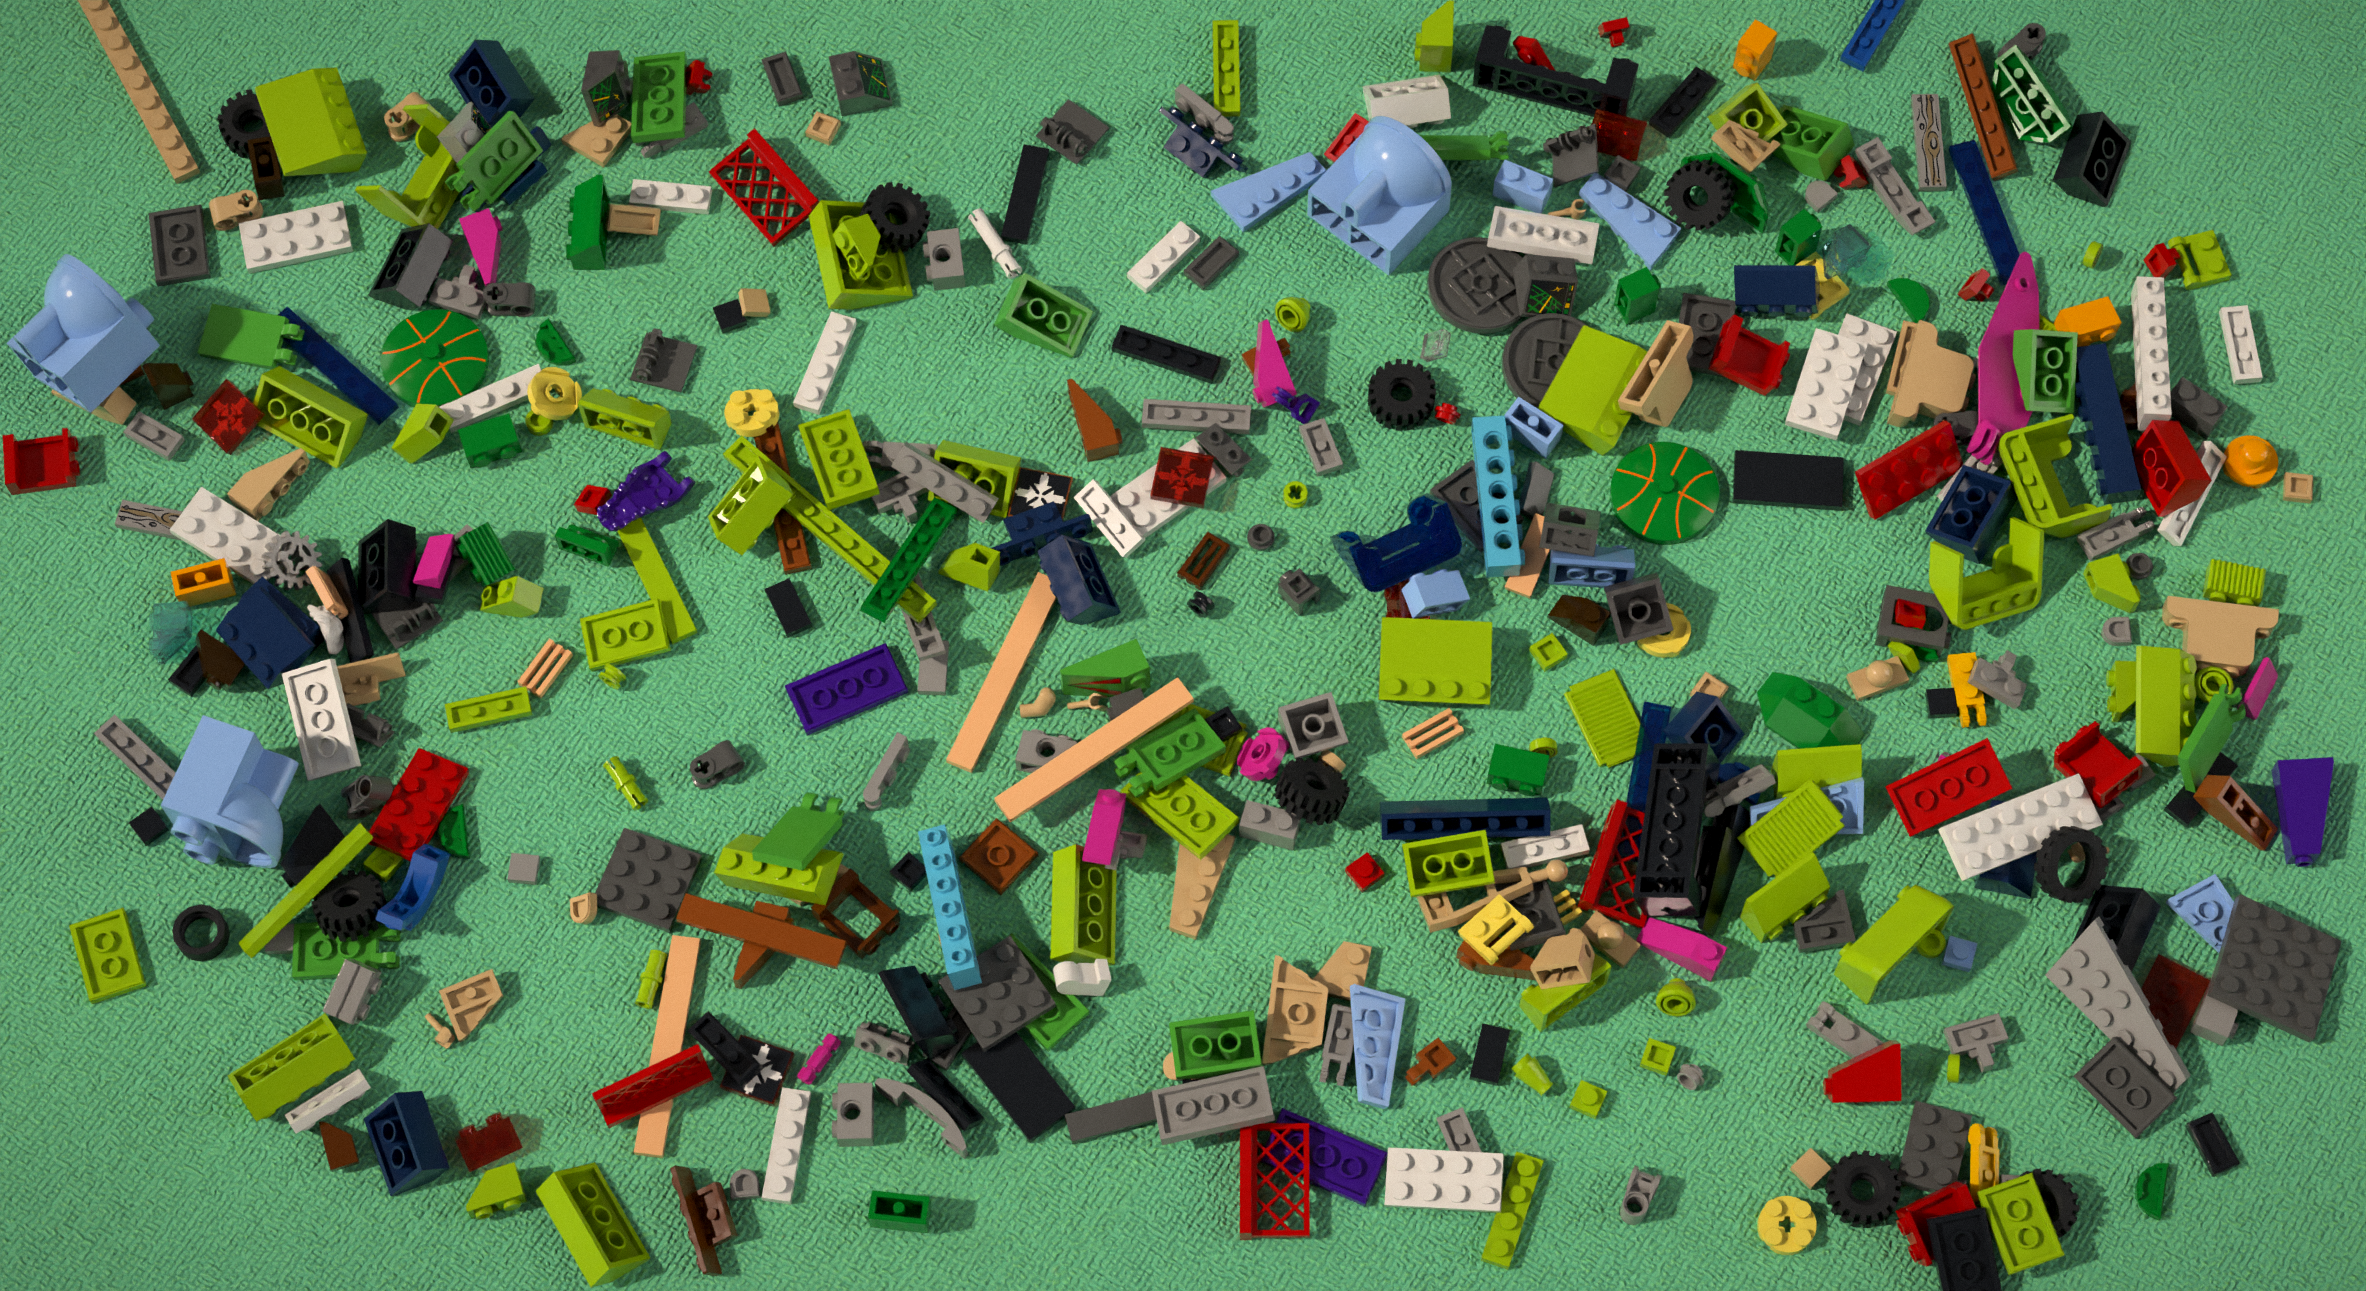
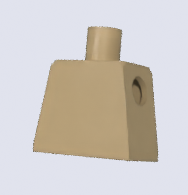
[1530,928,1595,989]

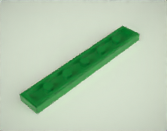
[860,497,958,623]

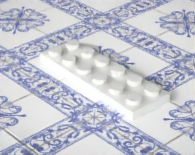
[1938,773,2102,881]

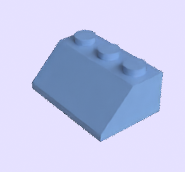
[1548,544,1635,588]

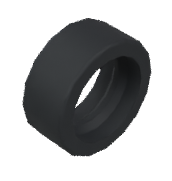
[172,904,230,962]

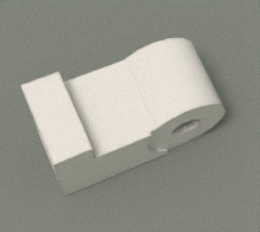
[1053,959,1111,996]

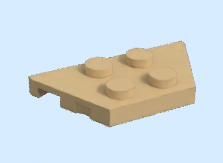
[1262,955,1328,1065]

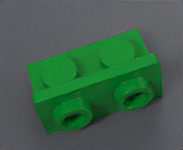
[555,524,619,567]

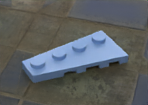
[1211,152,1326,232]
[1579,173,1682,271]
[1750,777,1864,834]
[2166,874,2234,953]
[1350,984,1405,1109]

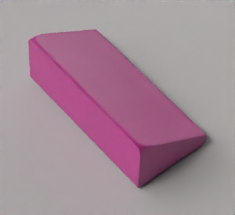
[413,534,456,589]
[2237,657,2278,720]

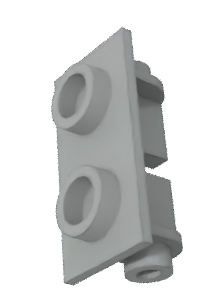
[854,1021,915,1066]

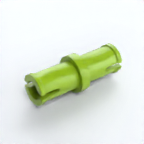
[603,756,648,811]
[635,950,668,1009]

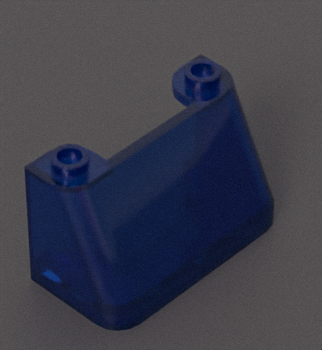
[1330,493,1462,592]

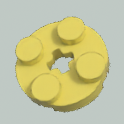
[527,367,582,420]
[724,389,779,437]
[1637,603,1691,658]
[1757,1196,1817,1255]

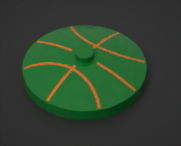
[381,309,489,408]
[1610,442,1719,545]

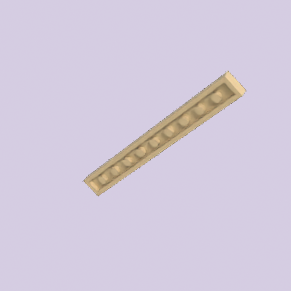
[78,0,200,184]

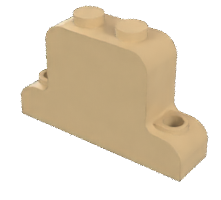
[1618,320,1694,427]
[1887,320,1976,427]
[2162,596,2279,679]

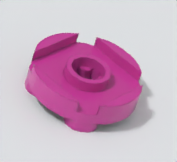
[1237,727,1289,781]

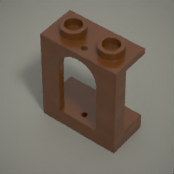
[811,868,901,960]

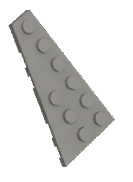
[2045,917,2191,1094]

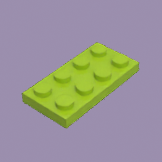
[798,409,880,510]
[1120,771,1239,860]

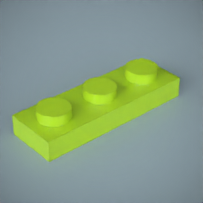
[445,686,532,733]

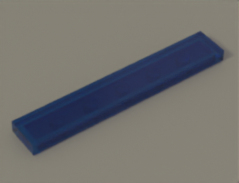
[1949,140,2020,286]
[278,307,399,425]
[1618,701,1672,862]

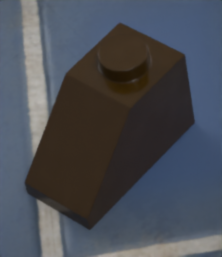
[247,136,285,201]
[142,363,194,410]
[1547,595,1611,646]
[196,629,245,691]

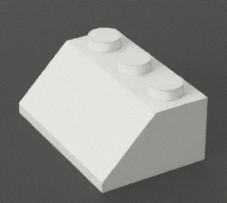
[1363,75,1451,128]

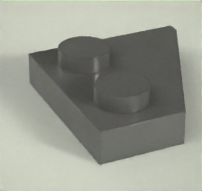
[1793,890,1856,953]

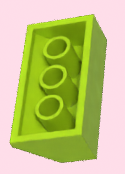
[253,366,368,468]
[2136,646,2197,767]
[714,833,844,906]
[1050,844,1117,966]
[228,1013,355,1122]
[536,1162,650,1288]

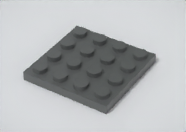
[2207,894,2341,1042]

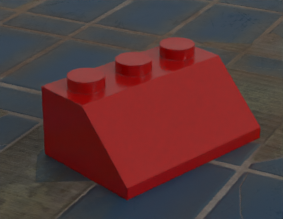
[2132,420,2212,517]

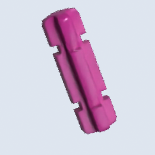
[797,1033,841,1085]

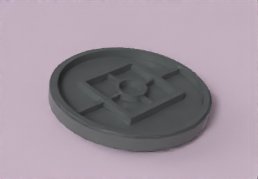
[1427,237,1523,334]
[1501,313,1589,408]

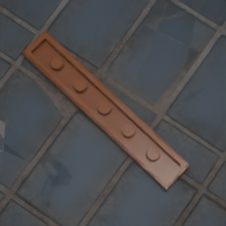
[1948,33,2019,181]
[754,422,812,575]
[676,893,847,970]

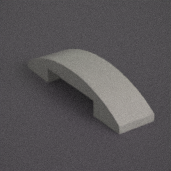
[1855,137,1935,236]
[901,573,946,661]
[875,1078,968,1159]

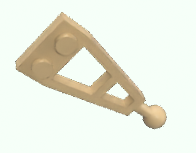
[1416,860,1568,933]

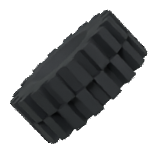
[218,89,270,159]
[1664,159,1736,230]
[859,182,930,253]
[1368,359,1436,431]
[1275,758,1350,825]
[312,870,387,942]
[1825,1150,1901,1228]
[2017,1168,2079,1239]

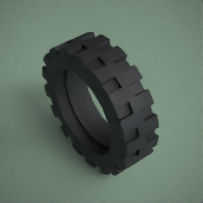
[2034,826,2108,903]

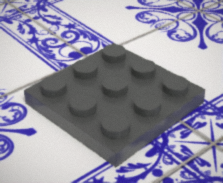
[595,828,703,933]
[938,936,1056,1052]

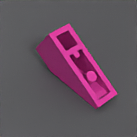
[459,208,503,287]
[1252,319,1297,408]
[1082,789,1126,865]
[1636,917,1727,982]

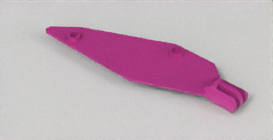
[1966,252,2039,465]

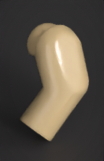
[1020,687,1056,718]

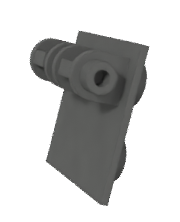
[1036,99,1109,165]
[1543,123,1599,188]
[630,328,697,393]
[371,584,443,650]

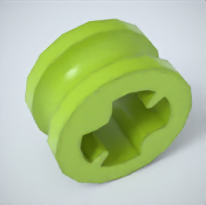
[1283,481,1307,509]
[598,664,626,690]

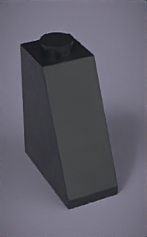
[280,804,345,889]

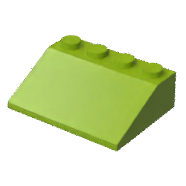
[255,67,367,176]
[809,200,913,310]
[1537,325,1647,456]
[1378,617,1492,705]

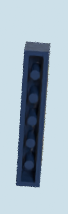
[2075,343,2141,505]
[1380,797,1551,840]

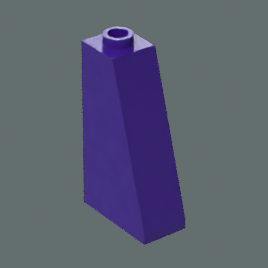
[2271,757,2334,867]

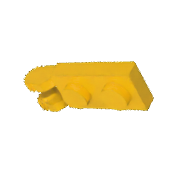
[1947,652,1987,728]
[1968,1123,1999,1205]

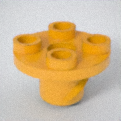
[2223,435,2278,489]

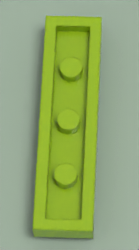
[1212,20,1240,117]
[1481,1151,1544,1270]

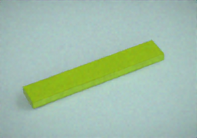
[617,517,697,644]
[239,823,373,958]

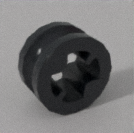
[1187,591,1215,618]

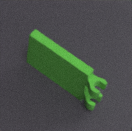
[445,111,543,211]
[1419,131,1509,160]
[197,304,305,369]
[2177,684,2246,793]
[1114,708,1226,798]
[752,792,845,871]
[292,922,401,981]

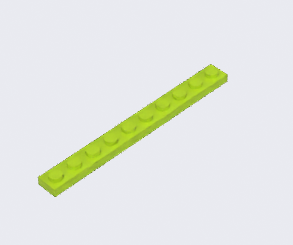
[723,435,937,624]

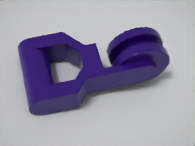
[1272,386,1321,424]

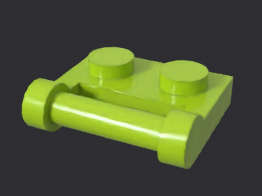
[2167,230,2231,290]

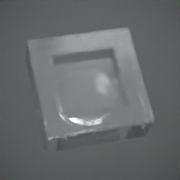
[1420,329,1451,362]

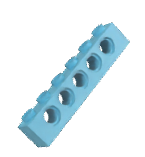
[1471,415,1525,578]
[918,824,982,990]

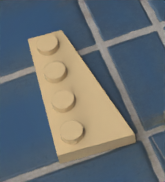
[1169,834,1235,940]

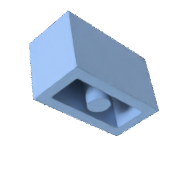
[1493,160,1553,214]
[1505,397,1564,459]
[1401,569,1470,619]

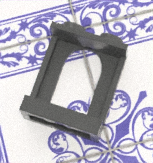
[1539,502,1601,557]
[1874,585,1952,658]

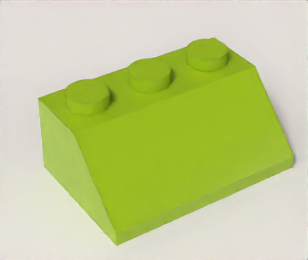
[578,388,672,450]
[928,440,1021,518]
[708,456,793,556]
[1771,744,1862,800]
[1402,830,1495,898]
[1740,852,1830,943]
[1519,953,1611,1032]

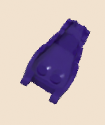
[597,451,696,532]

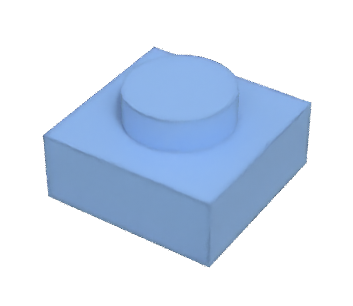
[1942,936,1977,972]

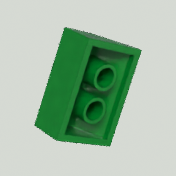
[566,175,610,270]

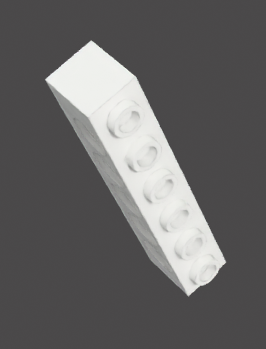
[2131,276,2172,431]

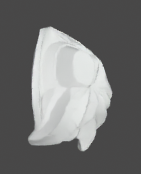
[307,605,344,655]

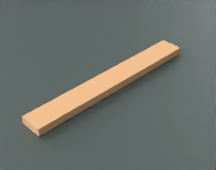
[946,572,1057,773]
[994,677,1194,823]
[634,935,701,1158]

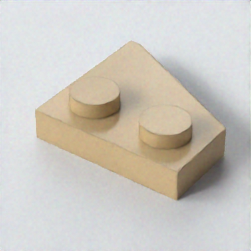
[561,114,631,167]
[1711,120,1780,174]
[1313,941,1372,1001]
[439,969,503,1042]

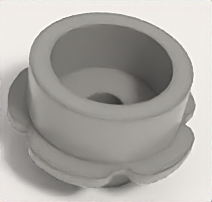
[1677,1064,1704,1090]

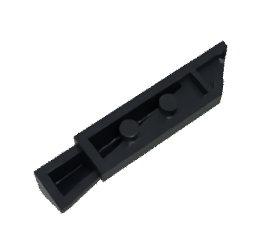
[1694,804,1750,936]

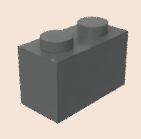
[2170,377,2228,440]

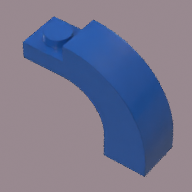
[376,843,450,931]

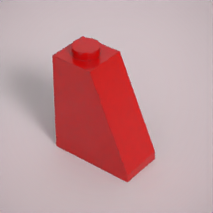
[1823,1040,1902,1103]

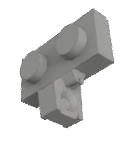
[429,265,486,319]
[871,473,929,523]
[1968,650,2027,710]
[1105,830,1148,870]
[1943,1013,2009,1073]

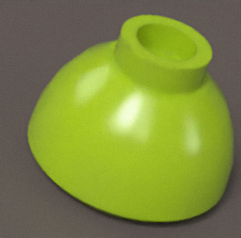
[1275,297,1310,333]
[2195,666,2233,704]
[1656,978,1696,1016]

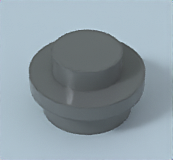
[1247,524,1274,551]
[2126,553,2153,580]

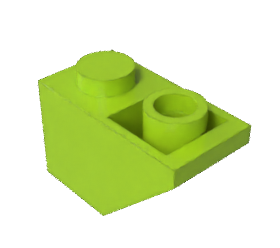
[832,214,881,279]
[391,404,454,463]
[938,543,1000,592]
[2083,553,2141,613]
[480,576,544,618]
[2106,661,2136,722]
[466,1162,527,1220]

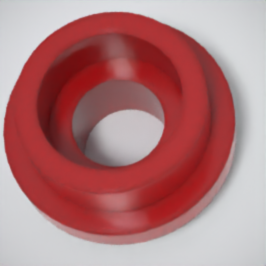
[1434,403,1461,425]

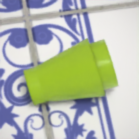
[1511,1053,1553,1096]

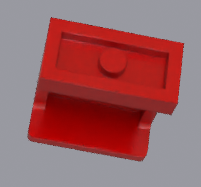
[1708,314,1790,396]
[2,428,80,495]
[2054,721,2143,809]
[1896,1181,1976,1267]

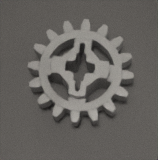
[261,531,322,590]

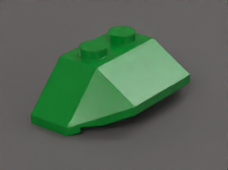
[1992,45,2073,144]
[1680,152,1768,233]
[1757,672,1864,749]

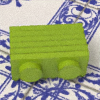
[2202,559,2266,607]

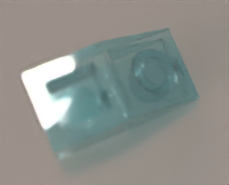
[1822,224,1872,280]
[149,601,192,665]

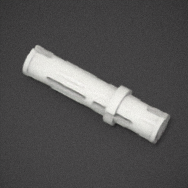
[968,208,1022,279]

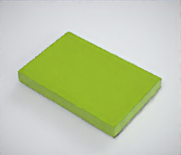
[580,598,671,672]
[69,907,147,1004]
[1976,1173,2065,1275]

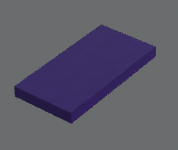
[785,643,908,736]
[1260,1108,1388,1207]

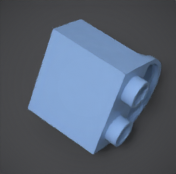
[1307,116,1452,276]
[6,254,160,413]
[161,715,299,868]

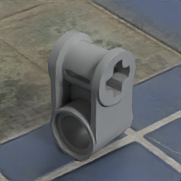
[1620,1165,1662,1225]

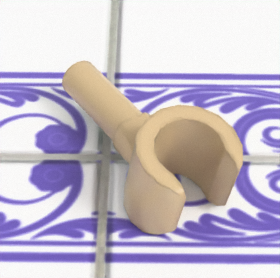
[1548,199,1586,220]
[1067,693,1108,711]
[2067,842,2109,863]
[425,1013,455,1049]

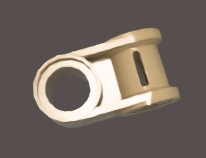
[384,92,435,142]
[209,190,263,231]

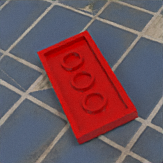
[1855,420,1963,520]
[1885,738,2013,837]
[368,748,469,862]

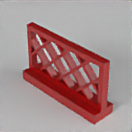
[708,128,819,247]
[1577,799,1647,929]
[592,1044,714,1128]
[1240,1123,1310,1240]

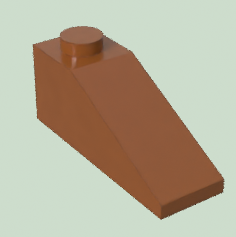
[1067,379,1123,462]
[2193,775,2278,851]
[733,901,794,989]
[1456,937,1536,980]

